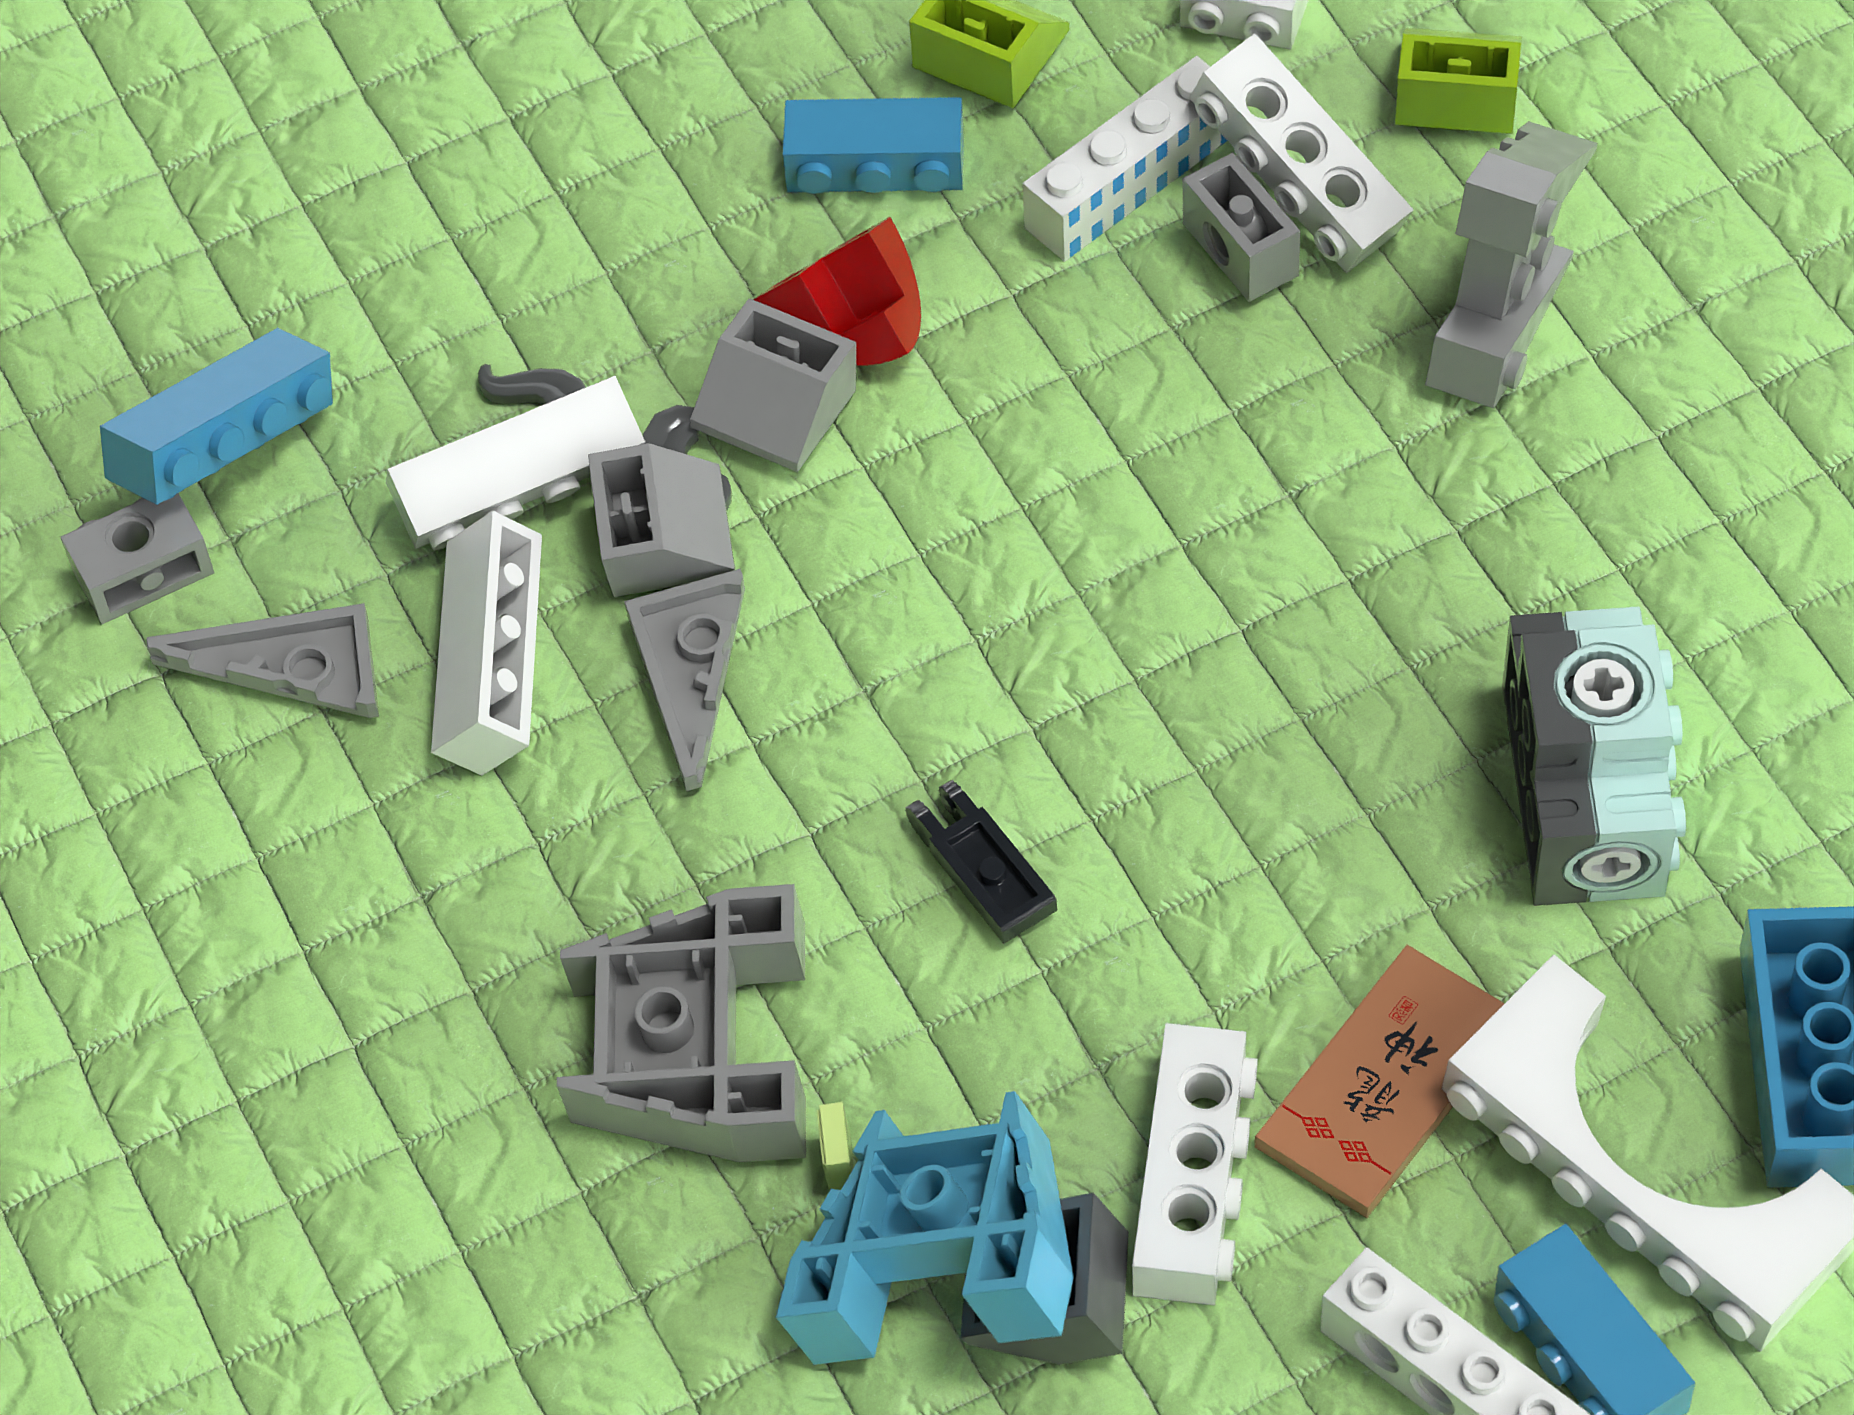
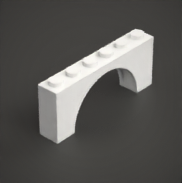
[1442,955,1854,1352]

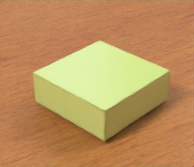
[817,1102,854,1191]

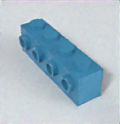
[100,328,333,505]

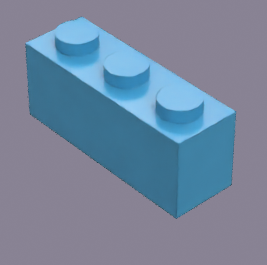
[783,97,964,194]
[1494,1223,1695,1415]

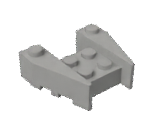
[1425,121,1598,408]
[556,884,806,1162]

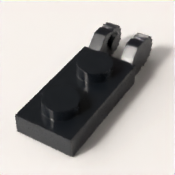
[905,780,1057,944]

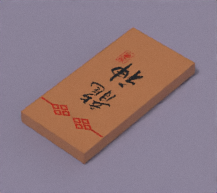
[1255,945,1505,1218]

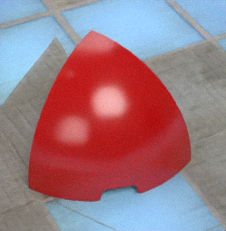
[753,217,921,366]

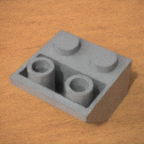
[690,298,856,472]
[588,443,735,597]

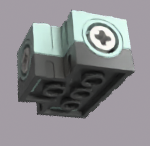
[1502,606,1686,906]

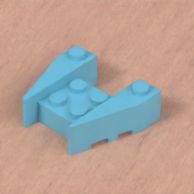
[776,1091,1073,1365]

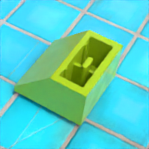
[909,0,1070,108]
[1395,28,1522,134]

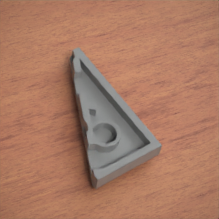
[625,569,745,791]
[146,603,379,718]

